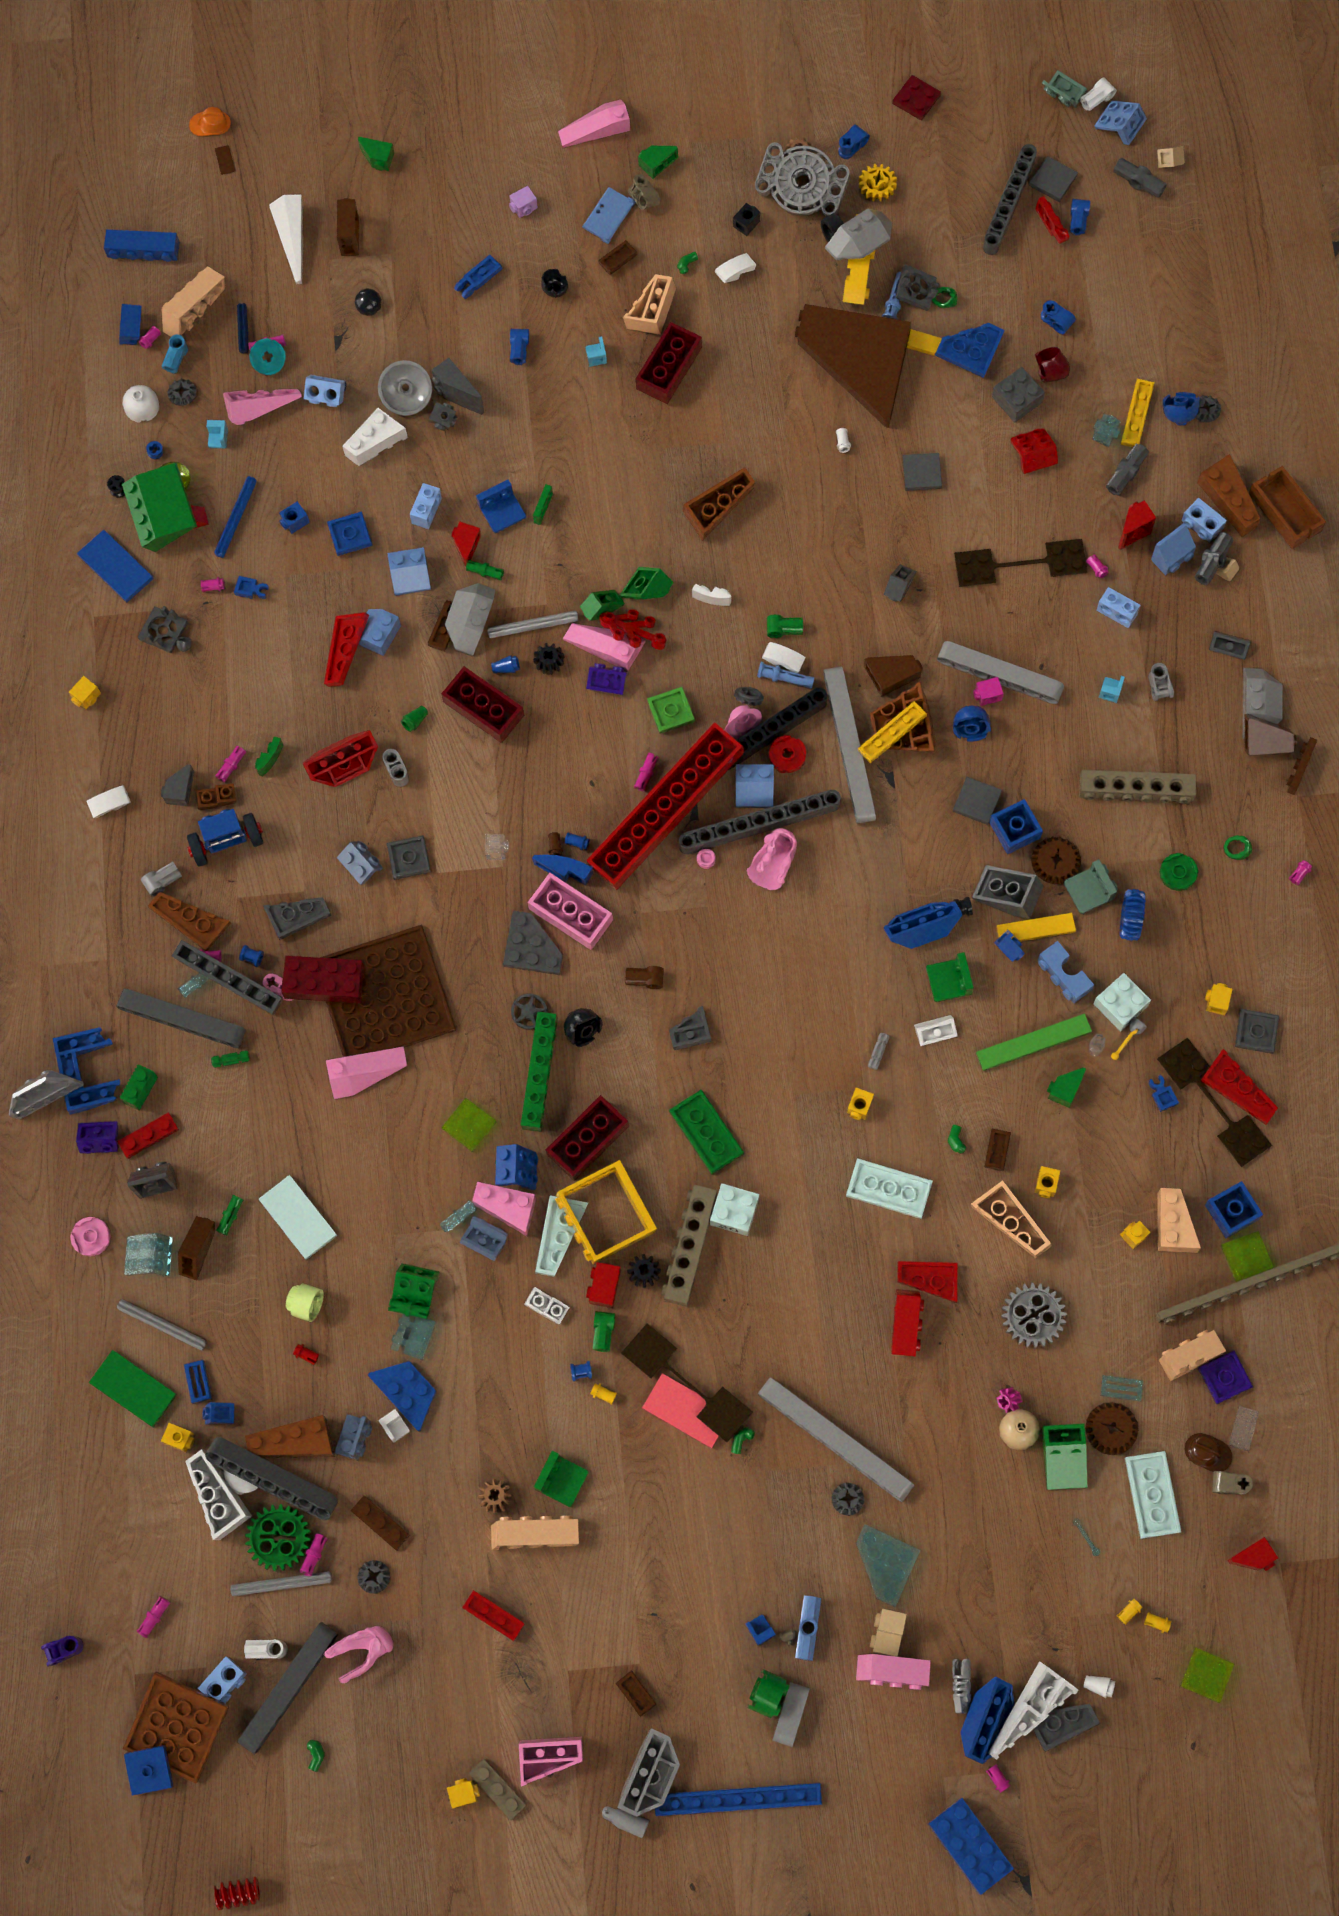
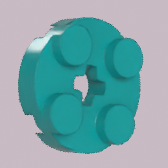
[249,338,286,375]

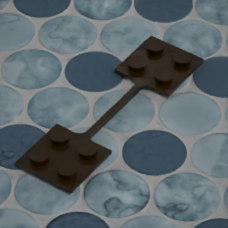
[954,539,1087,587]
[1157,1038,1272,1167]
[621,1323,753,1443]

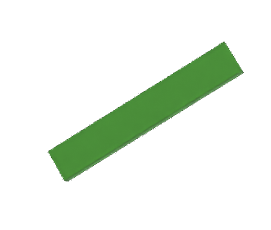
[976,1014,1092,1071]

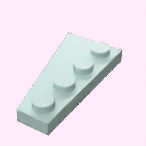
[535,1195,588,1277]

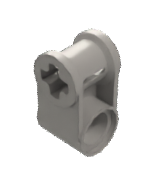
[1148,663,1174,701]

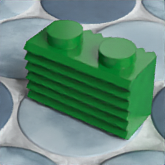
[120,1064,158,1111]

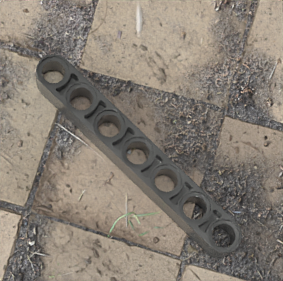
[983,144,1037,255]
[116,988,246,1048]
[205,1437,338,1520]
[238,1622,338,1755]

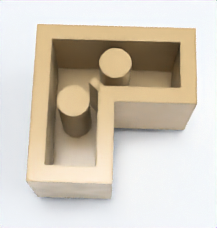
[870,1609,907,1657]

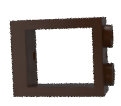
[337,198,359,256]

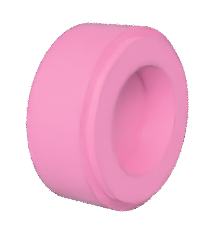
[697,849,716,869]

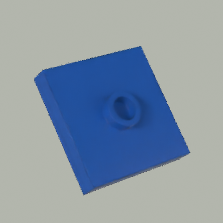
[327,511,373,556]
[124,1745,173,1796]

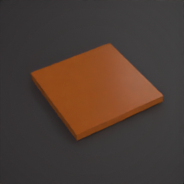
[123,1671,230,1783]

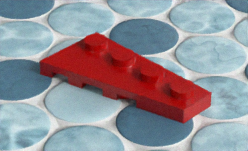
[324,612,369,687]
[1201,1048,1278,1125]

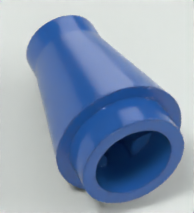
[491,655,520,674]

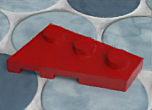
[897,1261,958,1303]

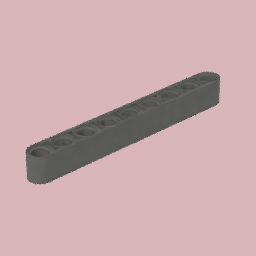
[679,790,841,854]

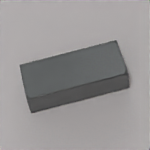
[1209,631,1251,660]

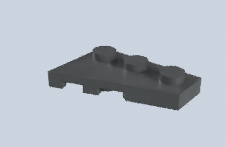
[263,897,332,940]
[1033,1704,1100,1752]

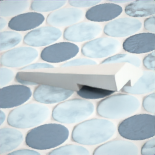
[269,195,303,284]
[988,1661,1079,1760]

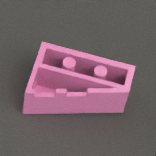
[473,1182,536,1237]
[519,1737,583,1786]

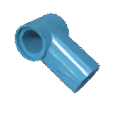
[161,334,188,374]

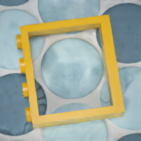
[555,1160,657,1265]

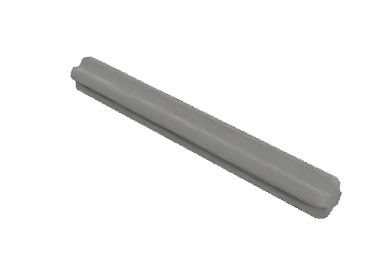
[487,610,578,638]
[117,1299,207,1350]
[231,1571,332,1596]

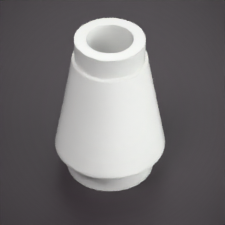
[1084,1675,1116,1698]

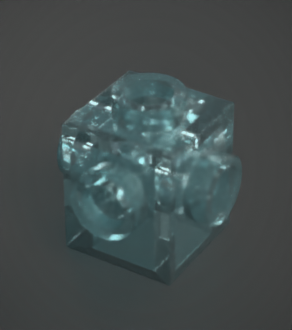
[1092,414,1121,447]

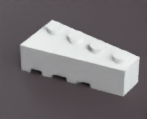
[185,1449,252,1540]

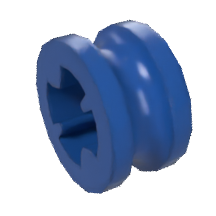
[146,441,163,459]

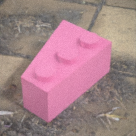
[856,1654,930,1690]

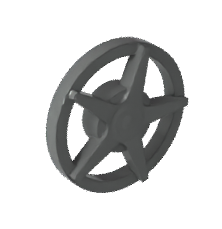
[511,994,547,1030]

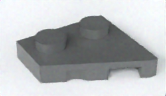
[669,1006,711,1050]

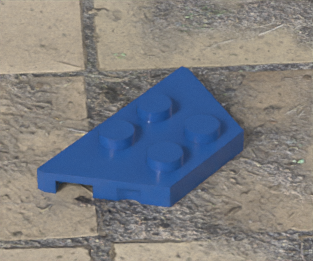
[368,1361,436,1432]

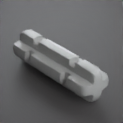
[868,1033,889,1070]

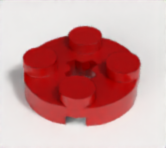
[769,735,806,773]

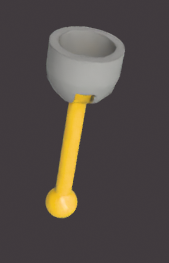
[1111,1018,1147,1060]

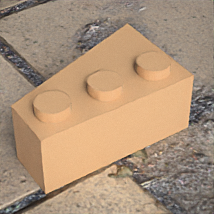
[623,274,676,335]
[1158,1188,1201,1253]
[1159,1330,1226,1381]

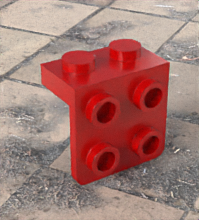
[1010,428,1058,474]

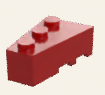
[891,1289,924,1357]

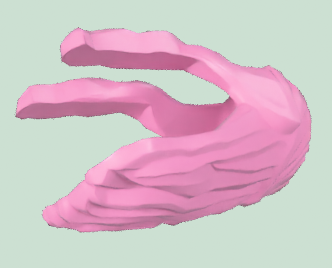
[746,828,797,890]
[325,1626,393,1683]

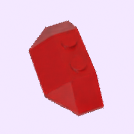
[302,730,378,787]

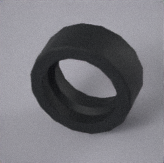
[820,213,844,242]

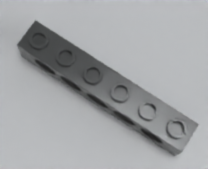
[172,940,283,1015]

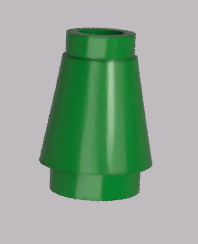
[401,706,428,732]

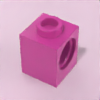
[973,677,1004,706]

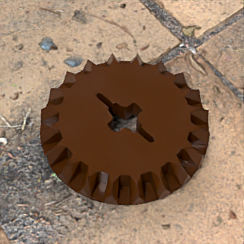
[1031,836,1081,884]
[1085,1402,1139,1455]

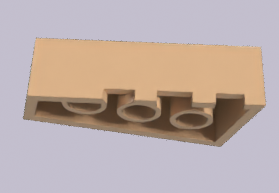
[162,266,225,338]
[971,1180,1051,1258]
[491,1516,579,1550]

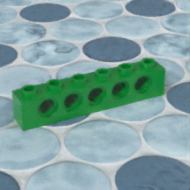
[521,1012,558,1132]

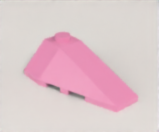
[558,100,630,148]
[223,389,302,425]
[563,623,646,672]
[326,1047,407,1099]

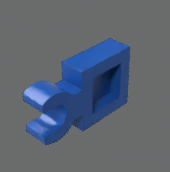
[234,576,269,599]
[1149,1075,1179,1112]

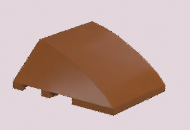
[870,681,936,752]

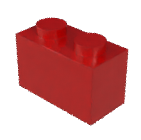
[586,1262,621,1308]

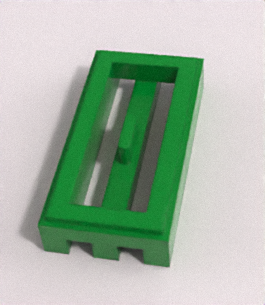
[533,484,553,525]

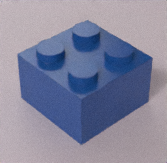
[989,799,1043,855]
[1205,1181,1263,1238]

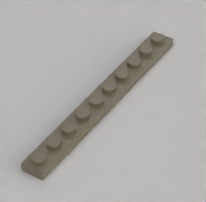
[1155,1244,1339,1324]

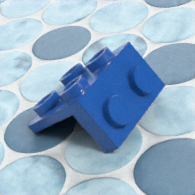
[495,1144,538,1190]

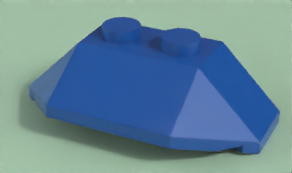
[884,901,962,949]
[960,1677,1015,1764]

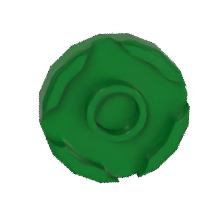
[1159,853,1198,891]

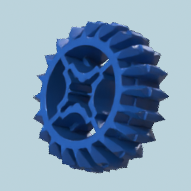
[1120,889,1146,941]

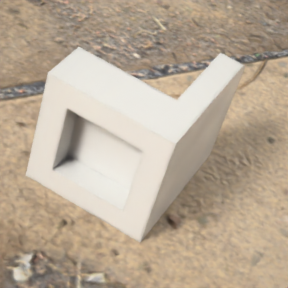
[378,1409,410,1443]

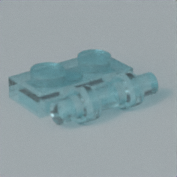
[391,1314,436,1360]

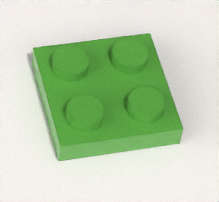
[647,687,695,734]

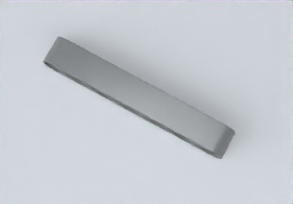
[937,641,1065,704]

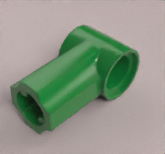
[767,614,803,638]
[593,1311,615,1352]

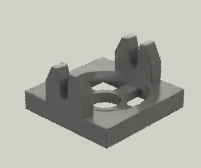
[895,264,939,311]
[138,606,188,653]

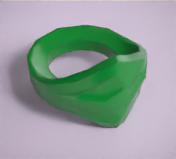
[932,287,958,308]
[1223,835,1253,860]

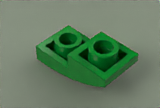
[255,737,283,777]

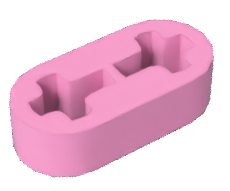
[263,974,293,1001]

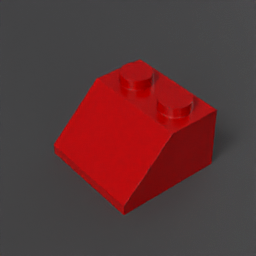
[1118,500,1156,550]

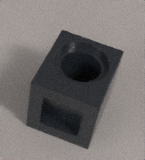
[733,203,760,236]

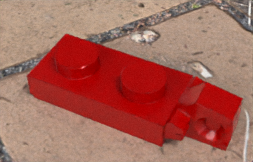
[1035,196,1070,244]

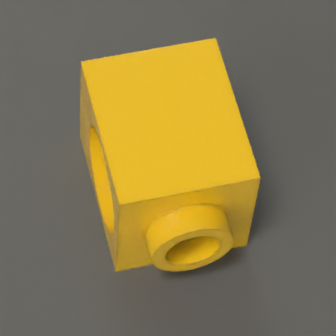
[847,1088,874,1120]
[1034,1166,1060,1198]

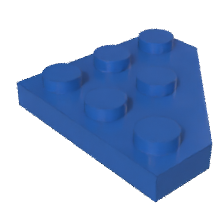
[935,323,1005,378]

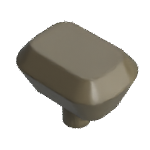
[779,1629,795,1645]

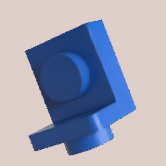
[202,1402,234,1425]

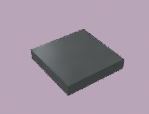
[1029,156,1078,202]
[902,453,942,491]
[953,777,1002,825]
[387,835,431,880]
[1235,1009,1279,1054]

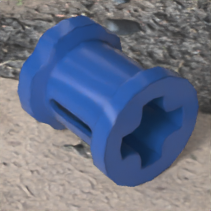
[239,945,264,967]
[570,1361,592,1382]

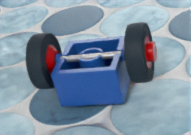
[187,809,263,867]

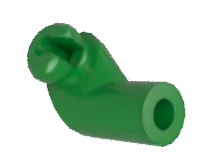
[677,252,698,274]
[948,1125,966,1154]
[731,1427,755,1454]
[307,1740,325,1772]

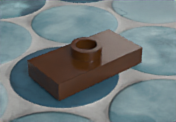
[598,240,637,275]
[984,1128,1011,1171]
[616,1670,657,1717]

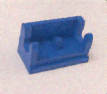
[119,304,142,345]

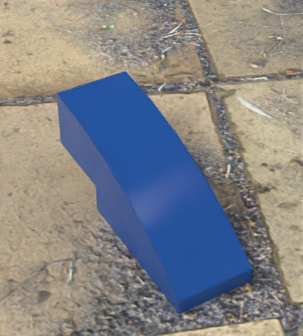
[532,855,593,886]

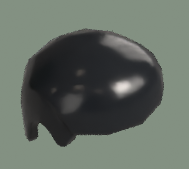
[541,269,568,298]
[355,288,382,316]

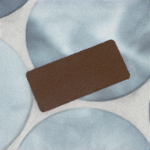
[215,145,235,175]

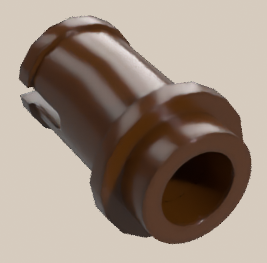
[548,832,563,856]

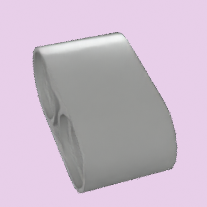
[383,749,409,787]

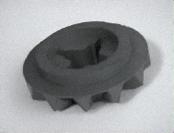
[167,378,196,406]
[1195,395,1221,422]
[734,687,764,706]
[832,1482,864,1516]
[357,1560,390,1594]

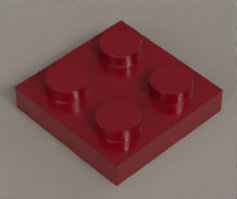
[892,75,941,121]

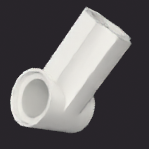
[1080,78,1117,111]
[244,1639,288,1659]

